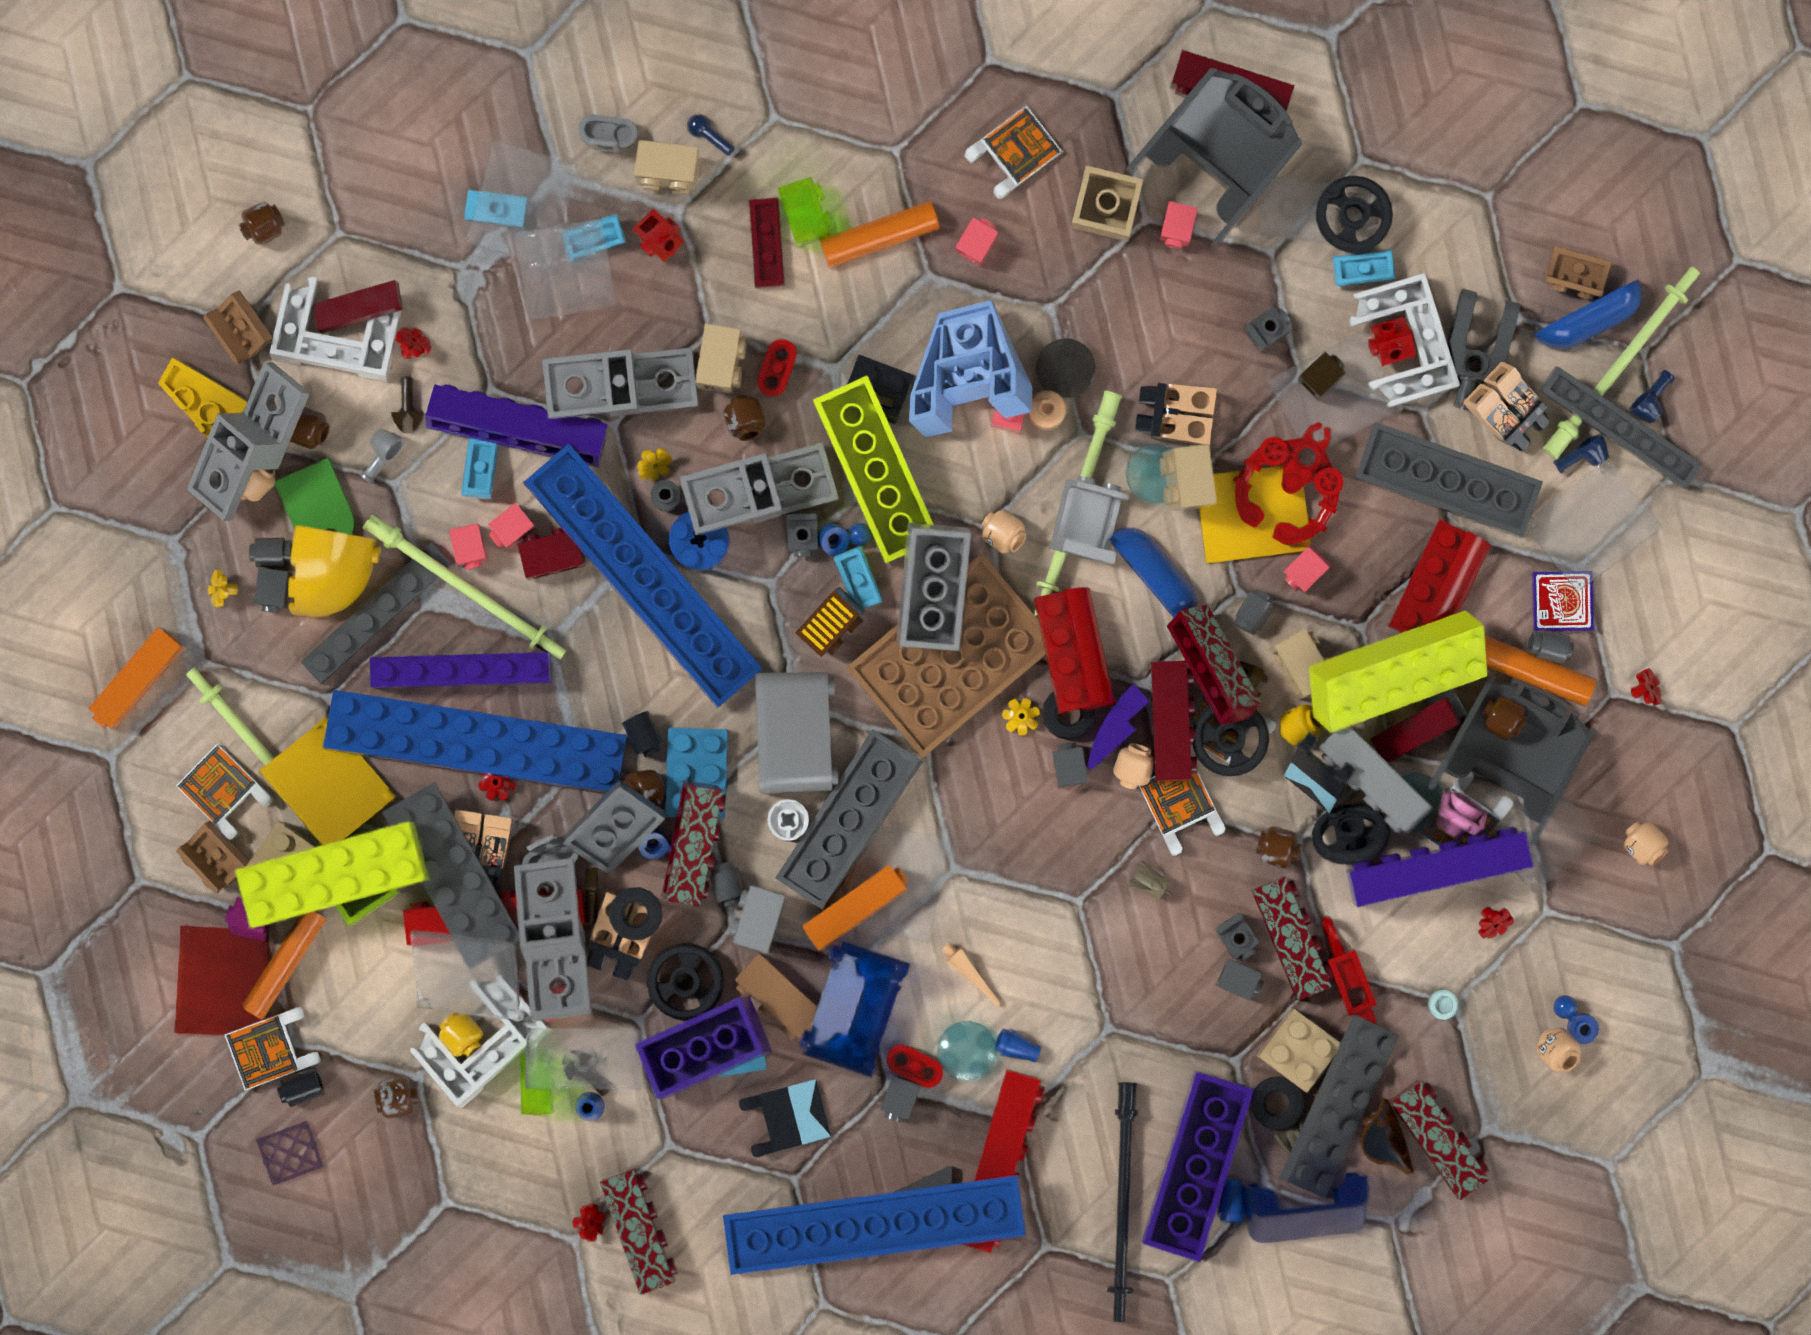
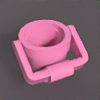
[1435,789,1488,839]

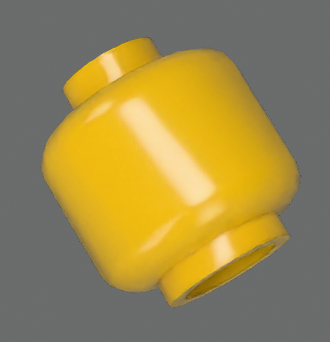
[1279,704,1324,746]
[439,1013,483,1057]

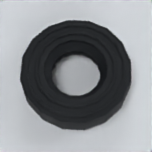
[1042,692,1096,740]
[609,887,663,941]
[1251,1076,1304,1130]

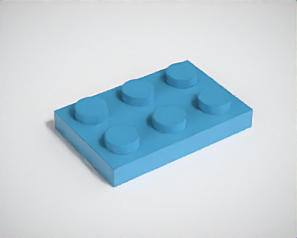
[665,728,728,819]

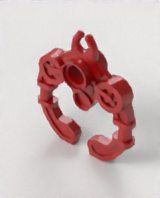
[1233,422,1344,545]

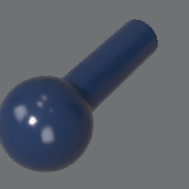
[687,114,735,156]

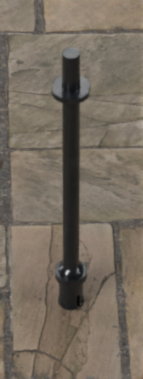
[1107,1082,1138,1322]

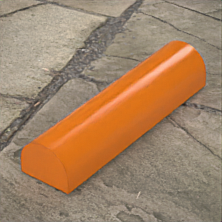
[819,201,940,268]
[1485,635,1597,707]
[242,911,327,1020]

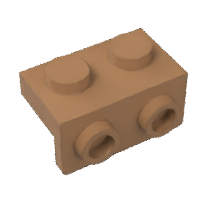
[1544,245,1612,300]
[203,290,273,364]
[176,820,249,894]

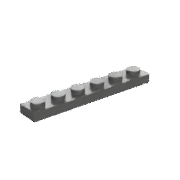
[1539,366,1702,489]
[301,542,453,684]

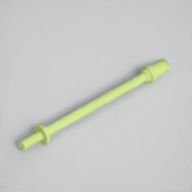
[1542,267,1700,459]
[1034,391,1122,616]
[362,513,567,660]
[186,667,348,839]

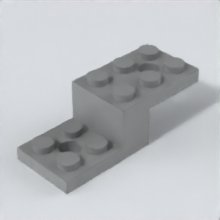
[542,347,699,419]
[187,362,310,521]
[679,442,839,535]
[514,858,591,1022]

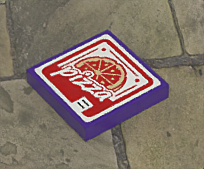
[1532,571,1594,631]

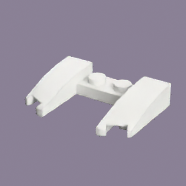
[1349,273,1460,407]
[269,277,401,382]
[410,972,551,1108]

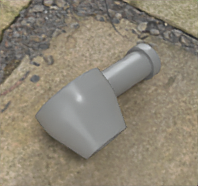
[360,429,404,484]

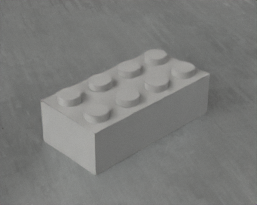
[896,522,971,651]
[1320,726,1434,834]

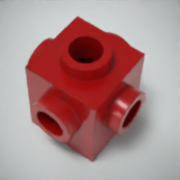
[632,209,685,262]
[1367,317,1416,366]

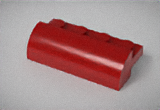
[1387,519,1491,633]
[1034,587,1116,714]

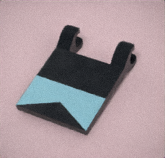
[1284,732,1356,813]
[739,1079,831,1157]

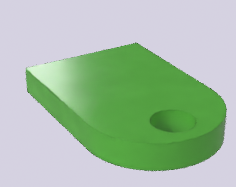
[275,458,355,535]

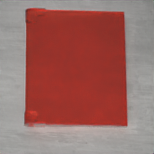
[174,925,270,1035]

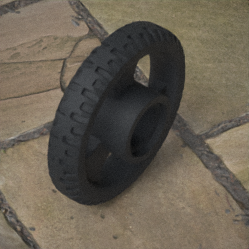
[1316,176,1393,253]
[1192,706,1269,777]
[1312,804,1390,865]
[647,943,724,1020]

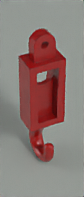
[1322,916,1377,1024]

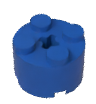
[669,512,730,572]

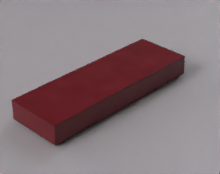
[749,198,785,289]
[314,280,403,334]
[1370,697,1461,762]

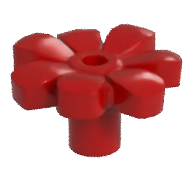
[395,327,432,359]
[1631,668,1662,706]
[478,774,516,801]
[1478,907,1514,939]
[572,1203,605,1242]

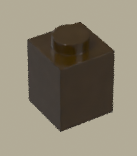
[1298,351,1346,401]

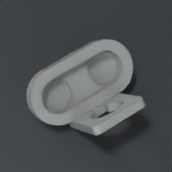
[579,115,638,153]
[522,834,579,865]

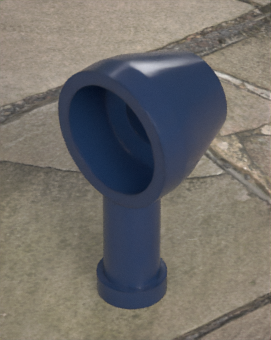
[1629,370,1675,423]
[1553,433,1609,474]

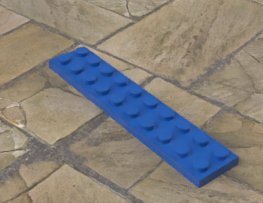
[523,443,763,708]
[323,690,627,793]
[723,1175,1026,1275]

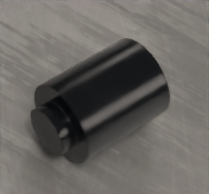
[622,710,664,758]
[277,1067,325,1107]

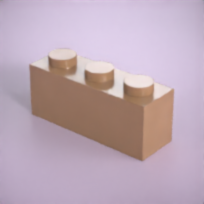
[735,953,825,1040]

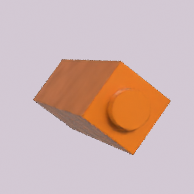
[88,627,185,729]
[802,864,909,952]

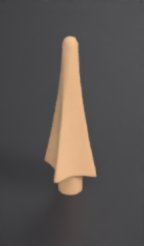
[941,942,1001,1006]

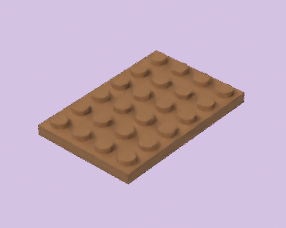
[846,554,1046,759]

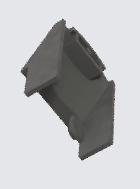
[1124,68,1302,251]
[1428,675,1595,845]

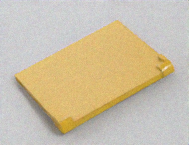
[1199,465,1311,564]
[259,716,397,845]

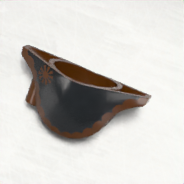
[1361,1098,1414,1175]

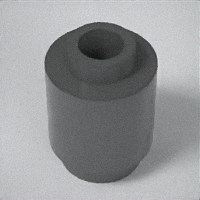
[650,480,682,512]
[249,537,293,567]
[1234,590,1275,636]
[1527,629,1574,664]
[709,861,745,907]

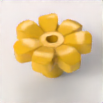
[637,448,672,482]
[208,570,238,608]
[1002,698,1040,736]

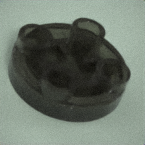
[1036,338,1095,399]

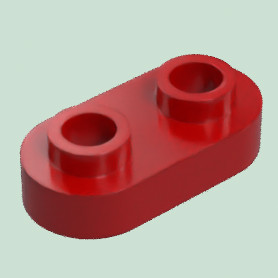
[757,339,797,397]
[887,1044,943,1088]

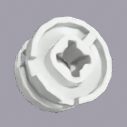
[767,799,809,841]

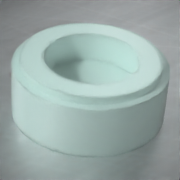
[1428,990,1459,1020]

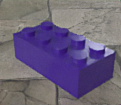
[634,997,773,1100]

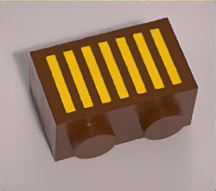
[795,586,865,657]

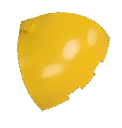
[288,525,381,617]

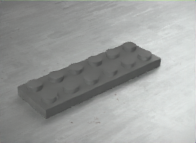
[1354,422,1543,538]
[775,729,923,910]
[382,782,520,968]
[1280,1015,1399,1198]

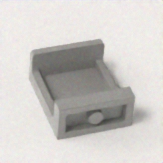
[1049,476,1129,564]

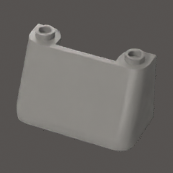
[755,672,838,794]

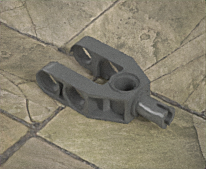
[1447,288,1520,410]

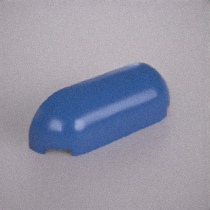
[1534,279,1642,350]
[1109,528,1197,618]

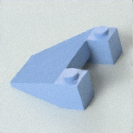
[909,300,1032,438]

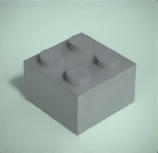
[730,885,786,953]

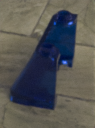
[799,940,910,1078]
[1242,1171,1369,1243]

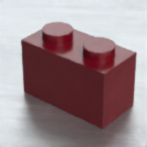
[517,528,585,581]

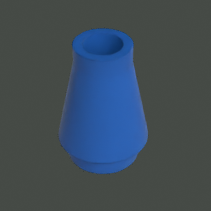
[994,1028,1041,1063]
[575,1092,605,1122]
[1217,1179,1247,1223]

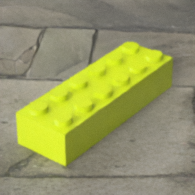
[813,376,934,563]
[1309,610,1487,732]
[235,822,430,928]

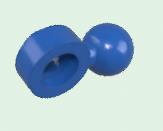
[818,523,872,555]
[638,828,672,859]
[1553,995,1599,1044]

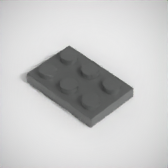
[562,780,666,875]

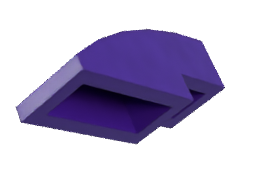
[1086,684,1150,771]

